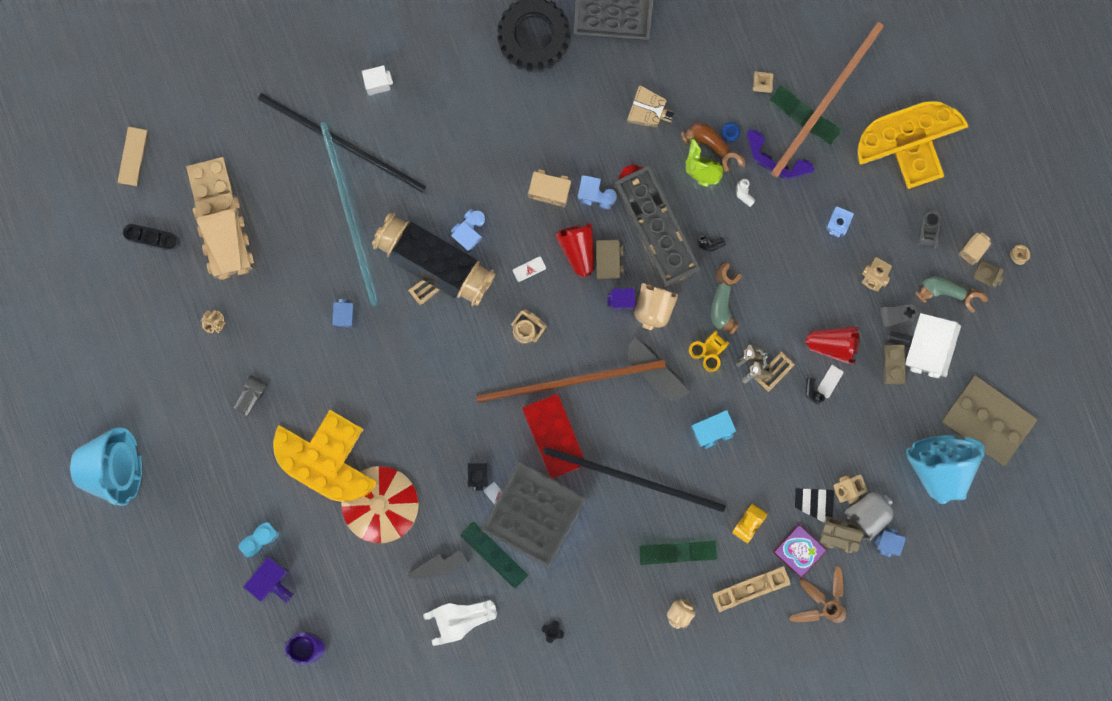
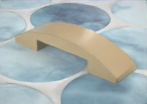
[712,566,791,612]

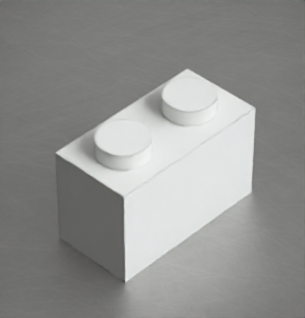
[362,66,393,95]

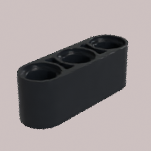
[123,224,180,251]

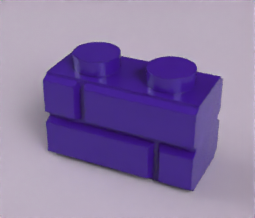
[607,288,635,311]

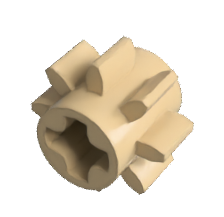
[200,310,226,333]

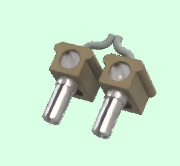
[735,345,773,384]

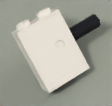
[888,313,961,379]

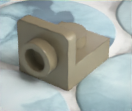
[973,260,1005,288]

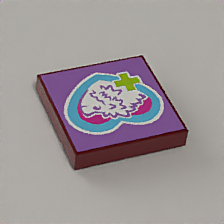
[773,524,827,578]

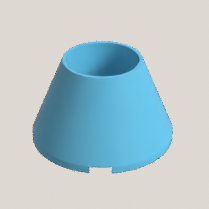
[70,428,142,505]

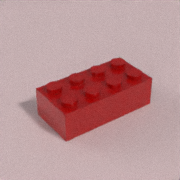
[522,393,584,479]

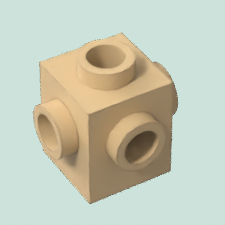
[861,257,892,292]
[833,474,868,503]

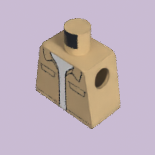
[627,85,674,127]

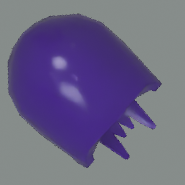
[283,632,326,665]

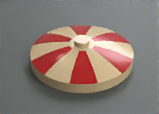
[341,466,419,543]

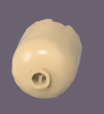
[634,283,678,330]

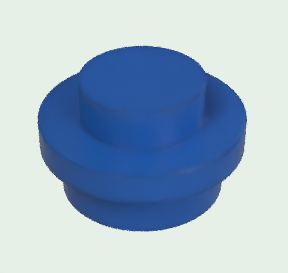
[721,122,740,142]

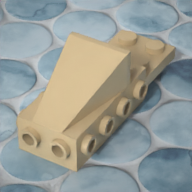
[186,157,254,280]

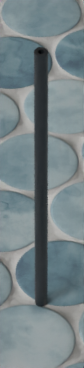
[258,93,426,193]
[543,447,726,512]

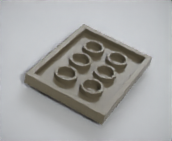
[941,375,1038,467]

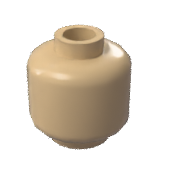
[667,599,695,629]

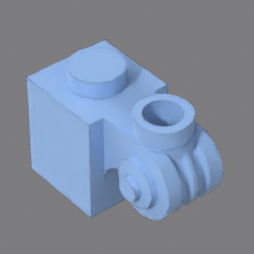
[577,175,617,209]
[451,209,485,252]

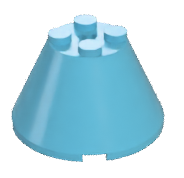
[907,435,985,504]

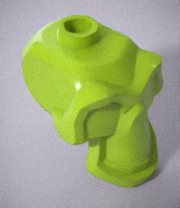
[685,138,723,187]

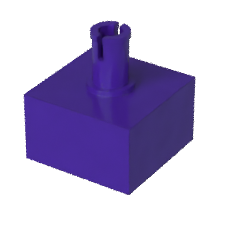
[243,557,294,603]

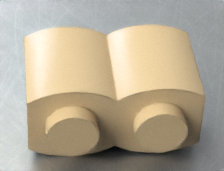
[959,232,991,265]

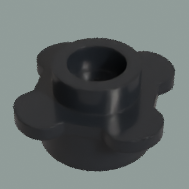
[542,621,564,643]

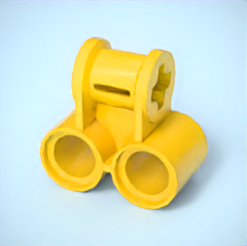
[688,330,730,373]
[732,503,768,544]

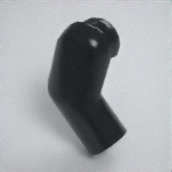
[805,378,825,404]

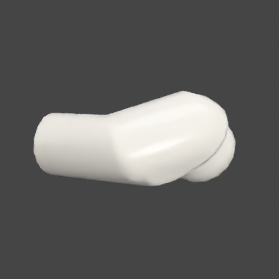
[736,179,756,207]

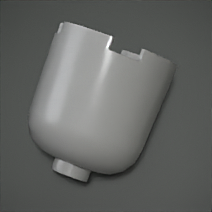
[844,492,894,541]

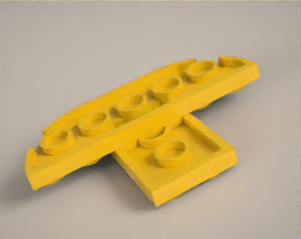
[857,101,969,189]
[273,410,377,502]

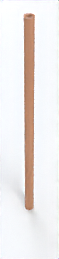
[771,22,884,178]

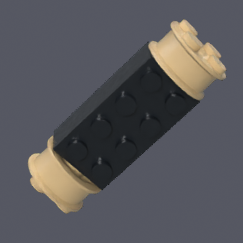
[372,212,496,307]

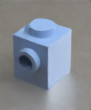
[826,206,854,238]

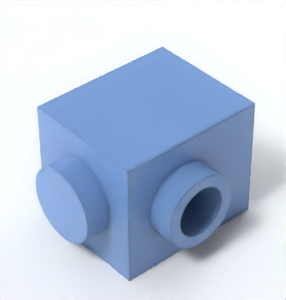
[874,528,906,557]

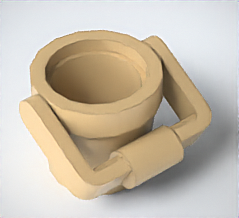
[511,309,547,344]

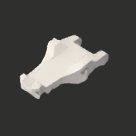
[423,600,497,646]

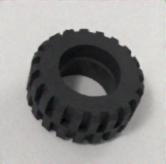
[497,0,570,72]

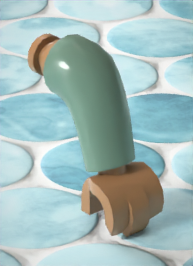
[710,262,742,334]
[915,276,988,313]

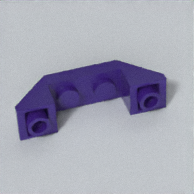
[746,129,815,181]

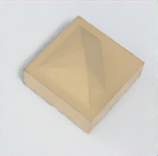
[753,72,774,93]

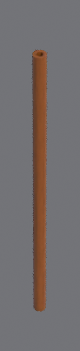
[476,359,666,403]

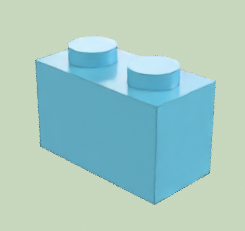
[691,410,736,449]

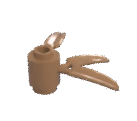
[789,566,847,623]

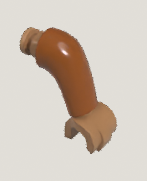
[681,123,746,172]

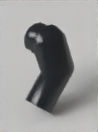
[697,235,726,252]

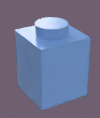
[332,299,354,328]

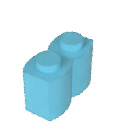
[238,522,279,558]

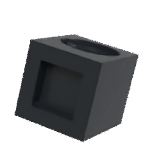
[468,463,488,491]

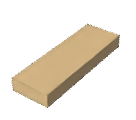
[117,127,148,187]

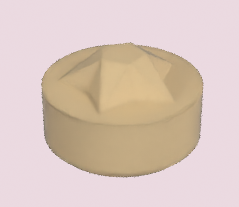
[1010,245,1030,265]

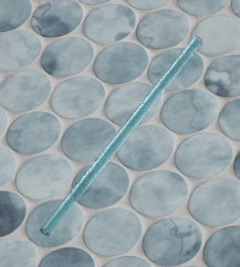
[320,122,378,307]

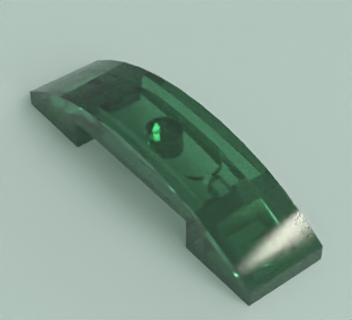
[769,85,842,146]
[639,540,717,565]

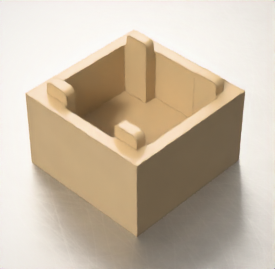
[528,169,571,208]

